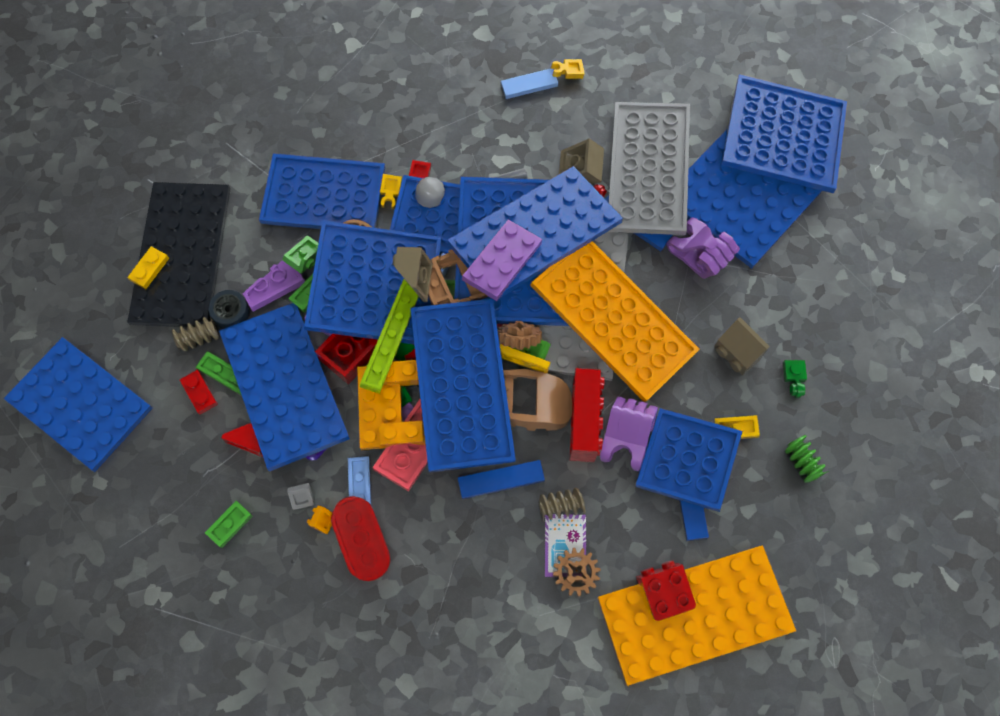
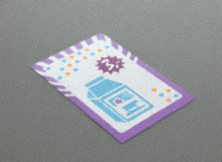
[545,514,586,577]

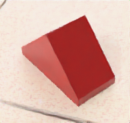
[221,423,263,457]

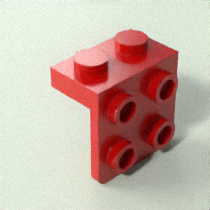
[636,560,696,621]

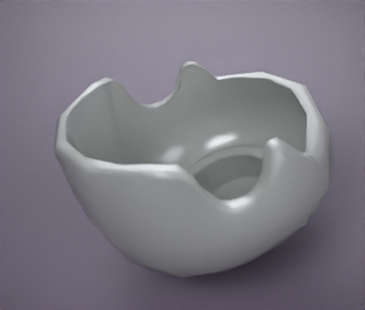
[415,177,445,208]

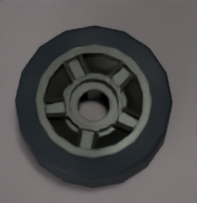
[208,290,250,329]

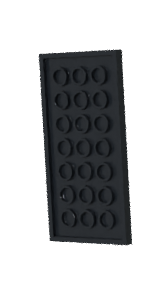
[127,182,231,327]

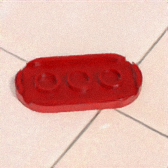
[331,496,391,581]

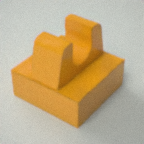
[307,505,333,534]

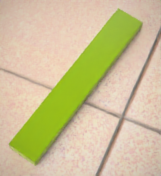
[360,279,419,394]

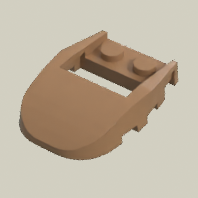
[428,250,488,305]
[503,369,572,431]

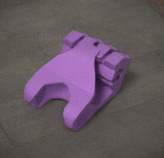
[666,218,740,279]
[600,397,658,471]

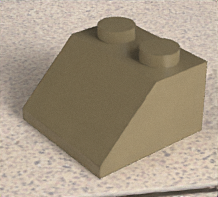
[559,138,604,185]
[393,247,433,302]
[714,317,770,376]

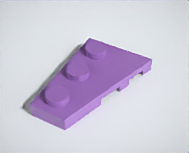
[243,261,305,312]

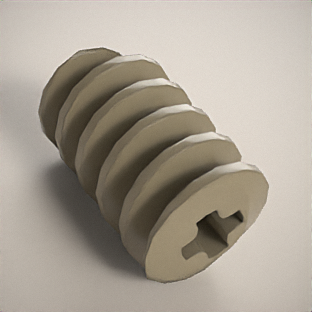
[172,317,219,352]
[539,488,586,522]

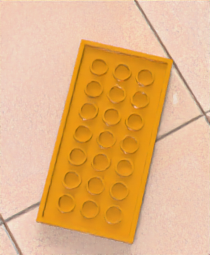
[530,241,700,402]
[597,545,796,686]

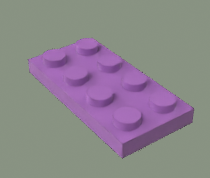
[462,220,542,301]

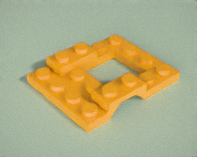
[357,360,426,450]

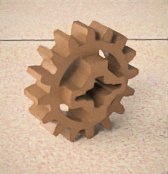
[498,321,542,350]
[552,548,601,597]

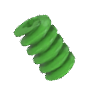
[785,435,829,483]

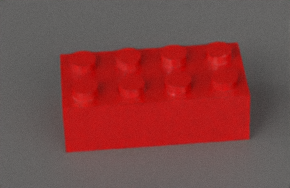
[315,334,378,385]
[569,368,604,462]

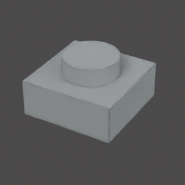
[287,483,314,510]

